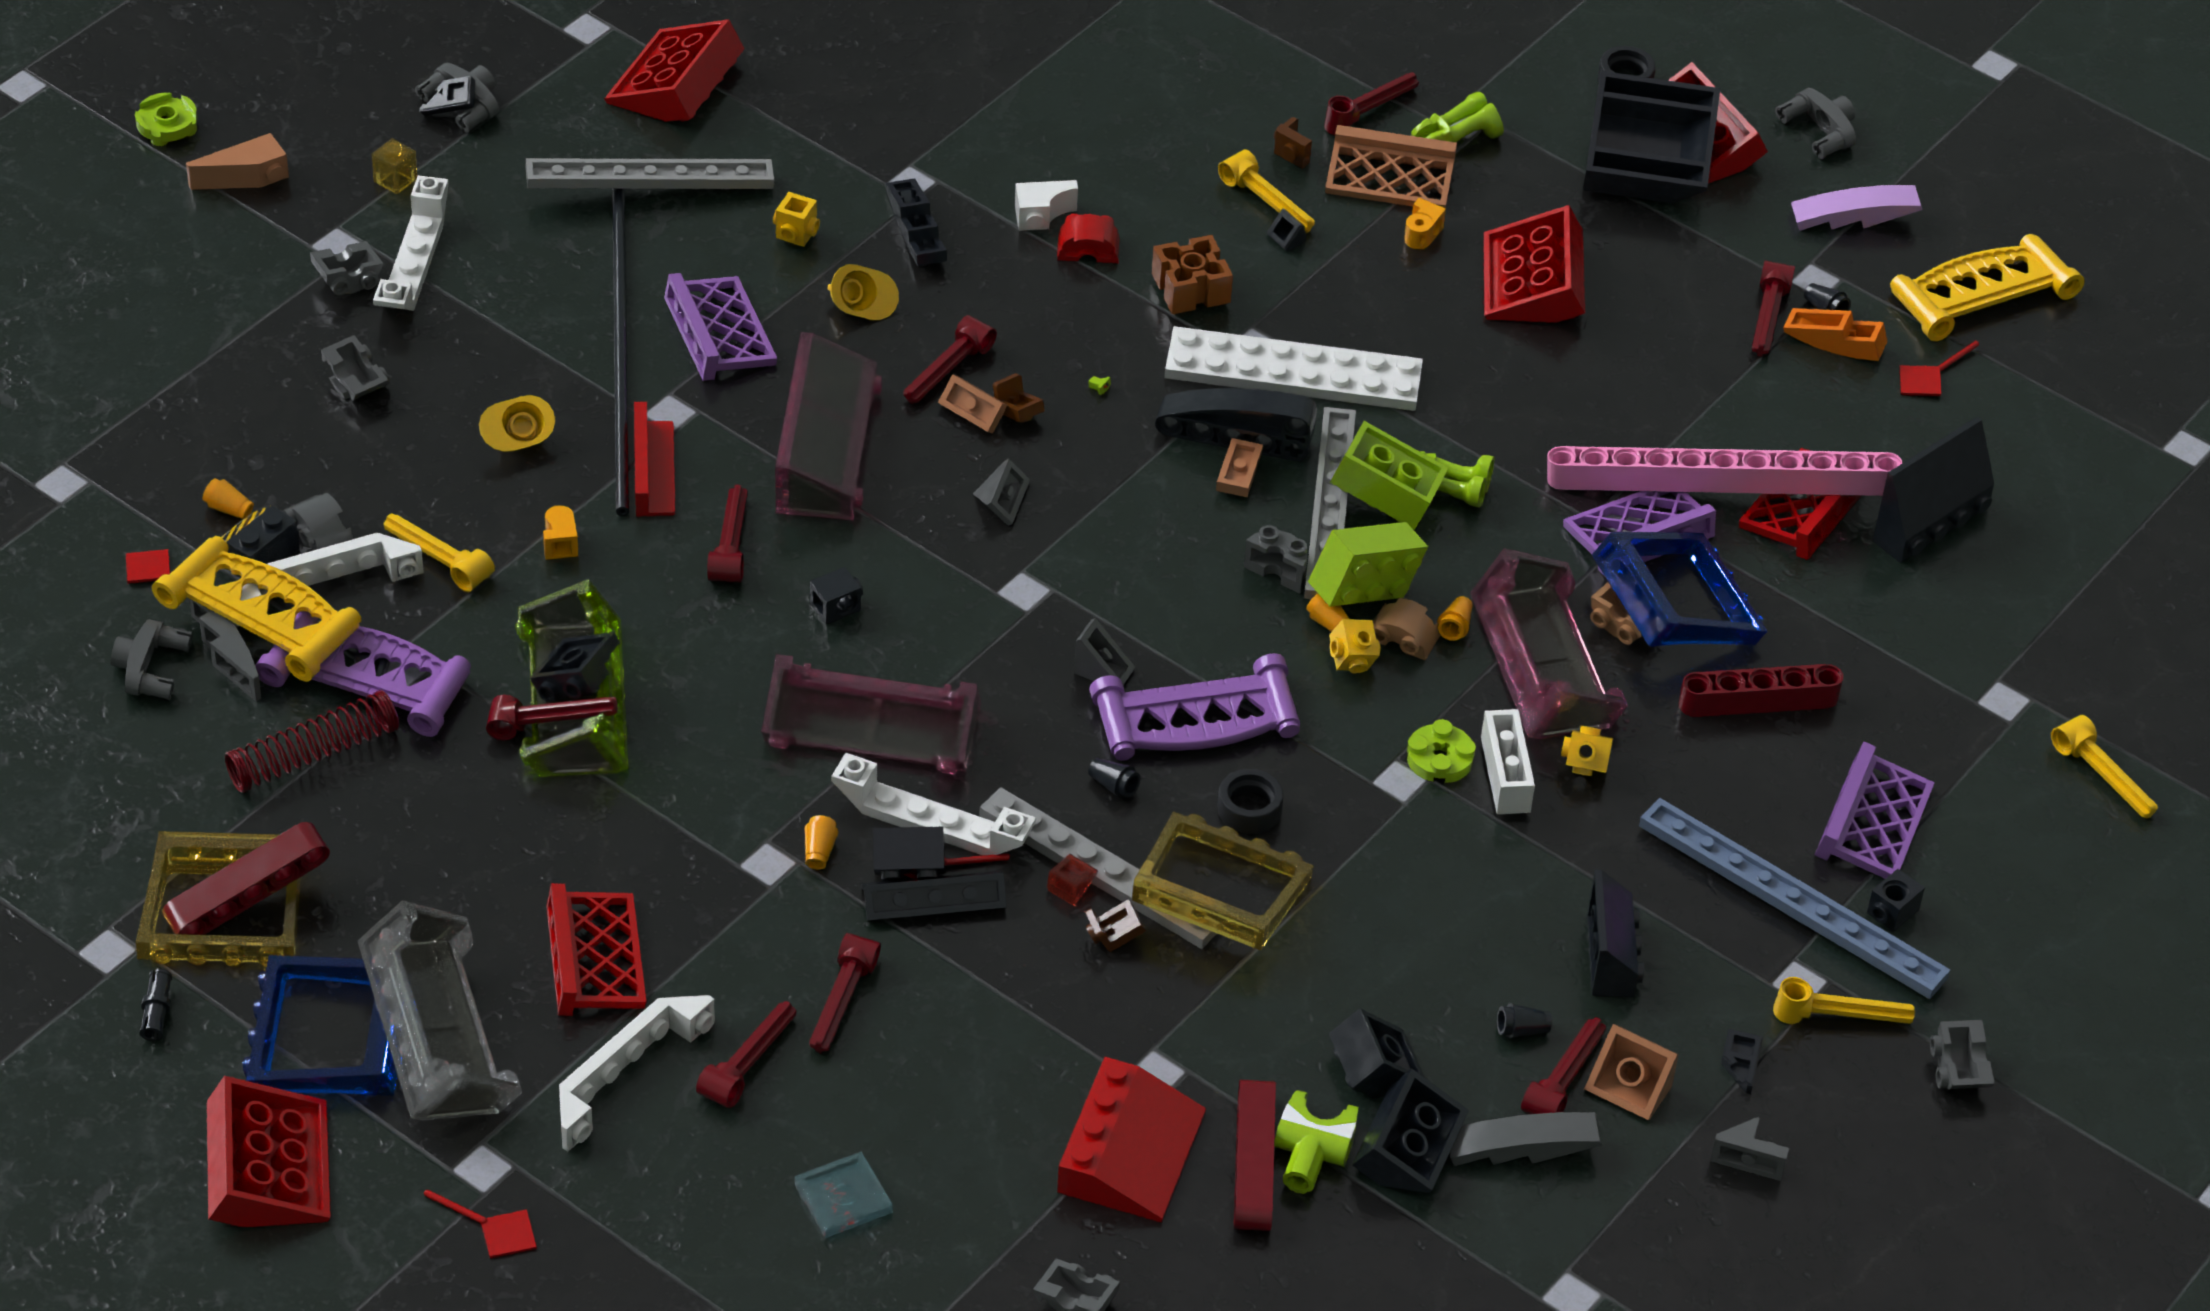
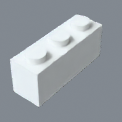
[1481,709,1535,814]

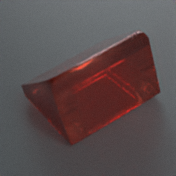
[1047,854,1098,905]

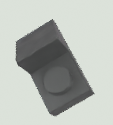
[1710,1117,1789,1181]

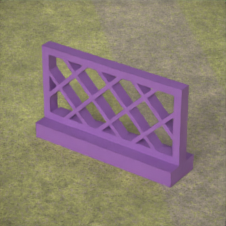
[664,273,777,381]
[1563,491,1716,576]
[1815,742,1935,879]

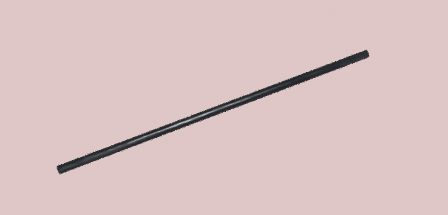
[612,158,629,516]

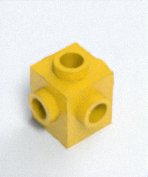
[773,192,820,247]
[1329,619,1380,673]
[1561,726,1613,776]

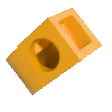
[1404,198,1446,249]
[543,506,578,560]

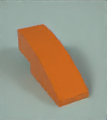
[1783,308,1888,361]

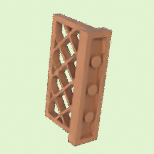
[1325,125,1457,208]

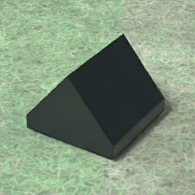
[1266,208,1306,251]

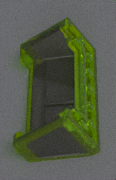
[515,579,628,777]

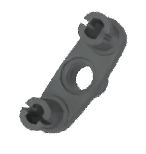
[415,62,500,133]
[1775,88,1856,159]
[111,619,193,701]

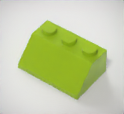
[1330,421,1448,530]

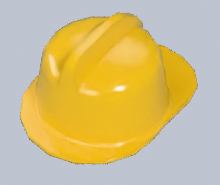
[827,264,899,320]
[479,395,555,452]

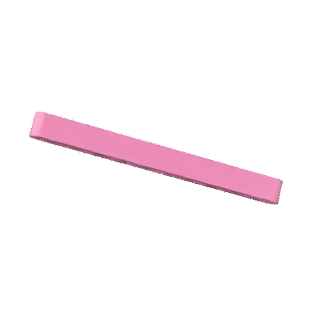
[1547,446,1902,496]

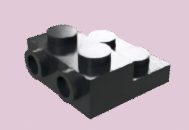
[530,632,620,702]

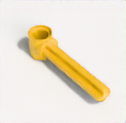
[1218,149,1315,233]
[383,514,495,592]
[2051,715,2158,819]
[1773,977,1915,1024]

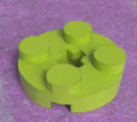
[135,93,198,146]
[1407,719,1476,783]

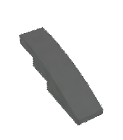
[189,599,261,702]
[1450,1112,1602,1166]

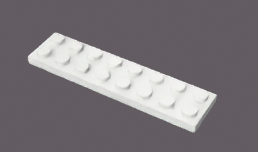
[1165,326,1423,411]

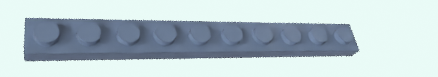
[1639,798,1950,999]

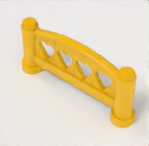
[1890,234,2085,341]
[152,536,362,682]

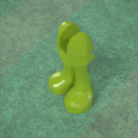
[1411,92,1504,142]
[1420,451,1495,508]

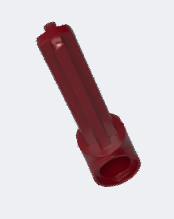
[1324,72,1419,135]
[1752,260,1795,357]
[903,315,997,404]
[707,484,748,582]
[486,695,618,740]
[809,933,881,1053]
[696,1001,797,1108]
[1521,1017,1606,1114]

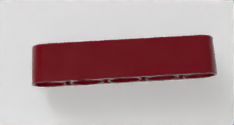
[1679,664,1843,717]
[162,822,330,943]
[1234,1080,1276,1231]

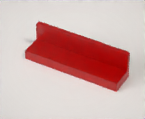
[634,402,675,516]

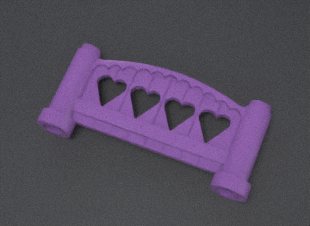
[255,611,471,737]
[1089,653,1300,761]

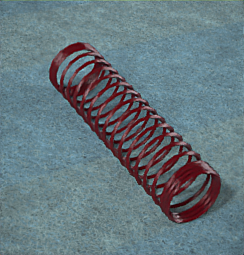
[225,690,399,793]

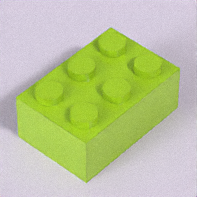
[1308,522,1428,607]

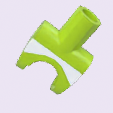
[1274,1090,1359,1194]

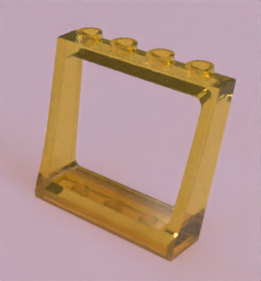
[1132,812,1314,950]
[136,831,301,967]

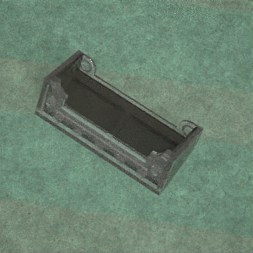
[358,900,522,1121]

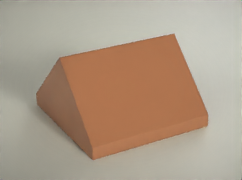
[1584,1024,1679,1120]

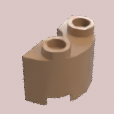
[1590,576,1667,645]
[1373,598,1440,660]

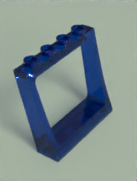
[1592,532,1768,647]
[243,955,412,1096]

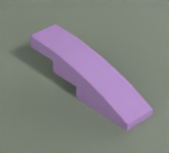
[1791,185,1923,231]

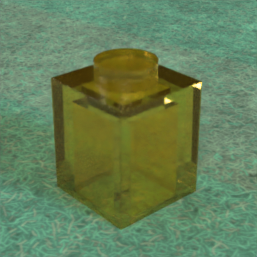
[372,138,417,194]

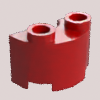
[1057,214,1120,263]

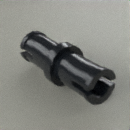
[139,968,173,1041]

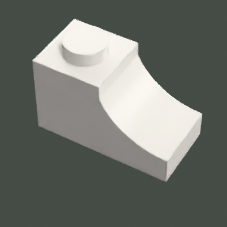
[1015,180,1078,231]

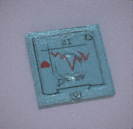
[795,1151,893,1238]

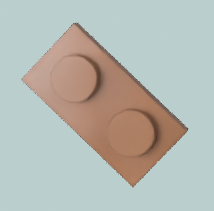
[938,374,1008,433]
[1216,438,1263,497]

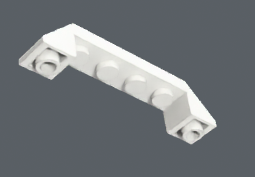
[373,175,449,311]
[232,533,424,627]
[831,753,1036,855]
[559,995,715,1152]

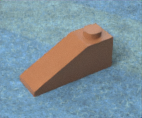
[186,133,289,190]

